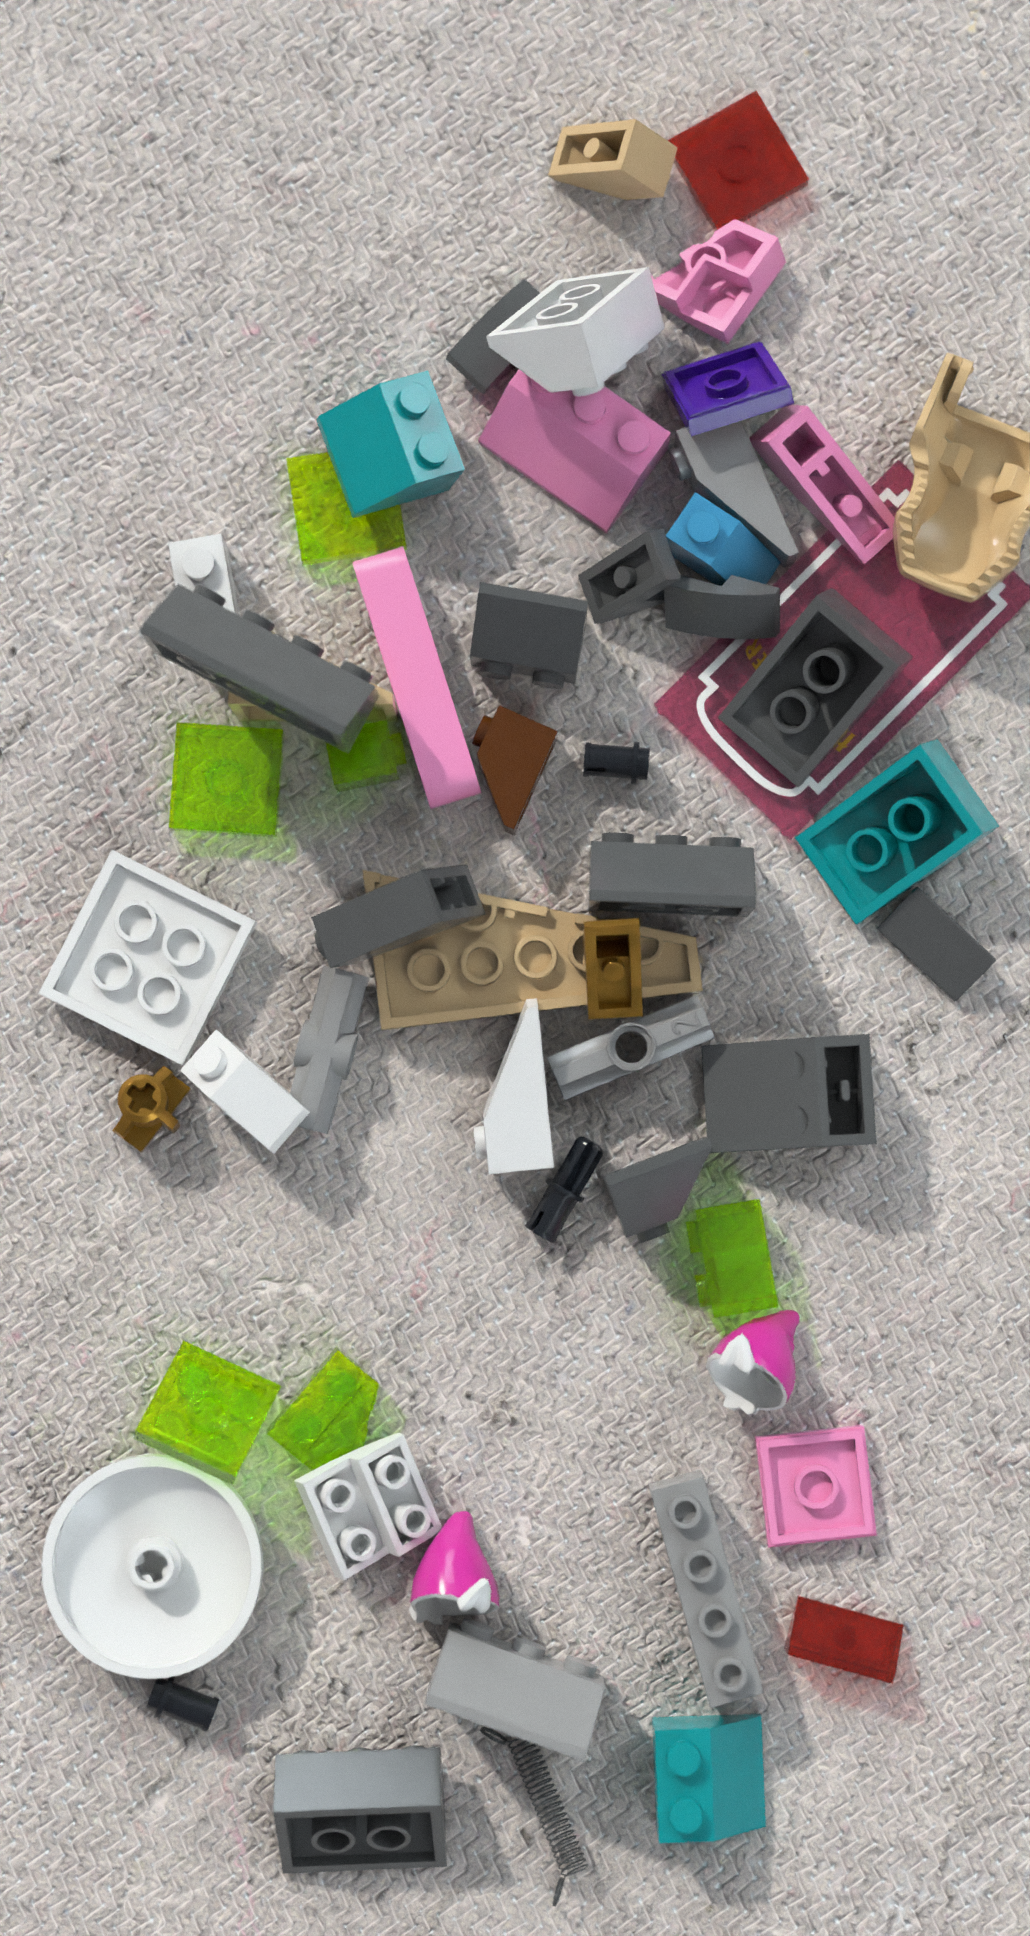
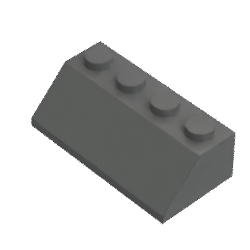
[139,584,379,754]

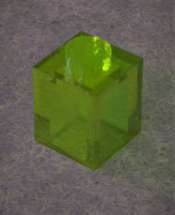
[325,720,407,792]

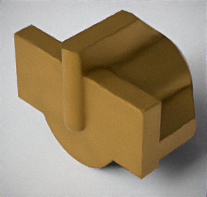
[112,1066,191,1153]

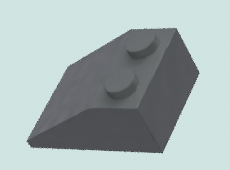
[718,588,913,787]

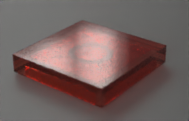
[667,90,809,232]

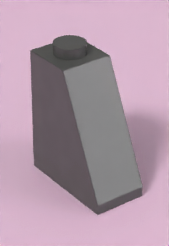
[311,864,486,968]

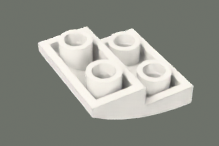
[294,1433,442,1580]

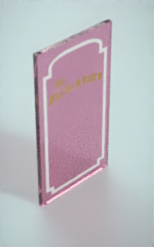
[653,460,1030,840]

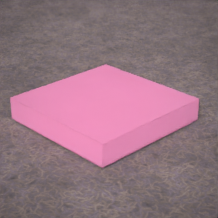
[755,1425,877,1548]

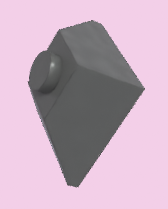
[602,1137,712,1243]

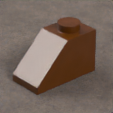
[472,705,558,836]

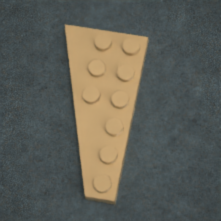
[362,870,703,1031]

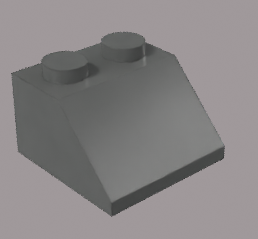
[470,582,588,689]

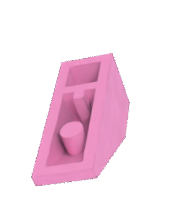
[749,405,895,565]

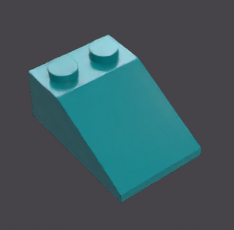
[795,739,1000,925]

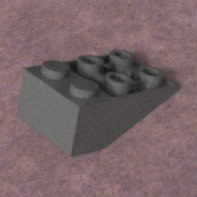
[701,1034,877,1153]

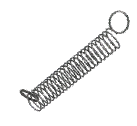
[480,1727,589,1907]

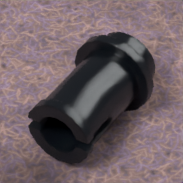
[583,742,650,784]
[146,1677,219,1732]

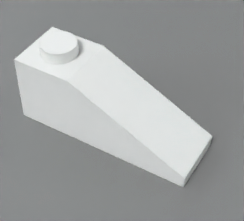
[474,998,554,1174]

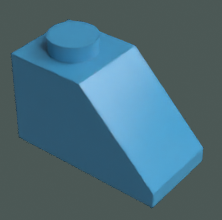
[666,492,781,586]

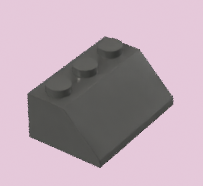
[588,832,756,917]
[273,1745,447,1874]

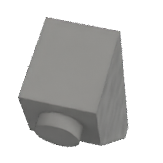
[669,421,799,568]

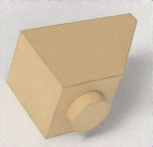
[548,119,678,200]

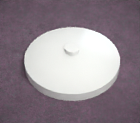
[42,1454,264,1679]

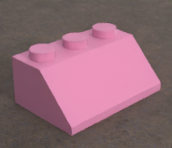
[478,370,671,533]

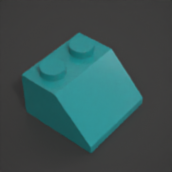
[316,370,465,518]
[652,1714,766,1843]

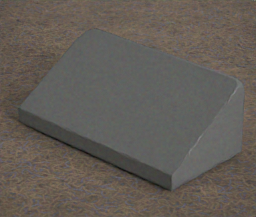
[876,887,996,1002]

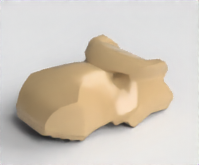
[893,352,1030,603]

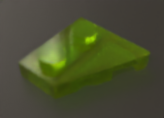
[266,1346,379,1471]

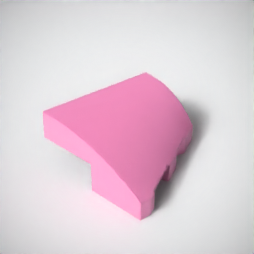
[651,219,786,344]

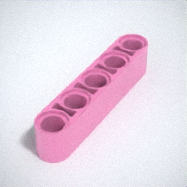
[352,546,481,809]

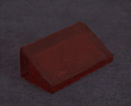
[784,1595,904,1683]

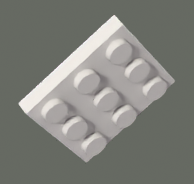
[38,850,257,1066]

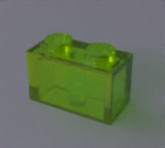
[685,1198,779,1318]

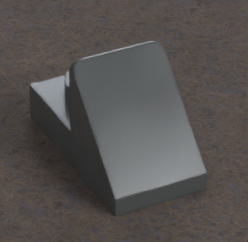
[578,529,681,624]

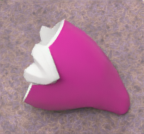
[706,1310,800,1415]
[409,1511,500,1625]

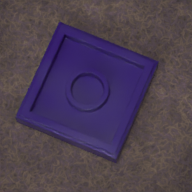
[661,341,794,437]

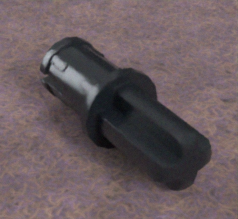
[525,1136,604,1243]

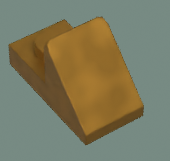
[583,918,643,1019]

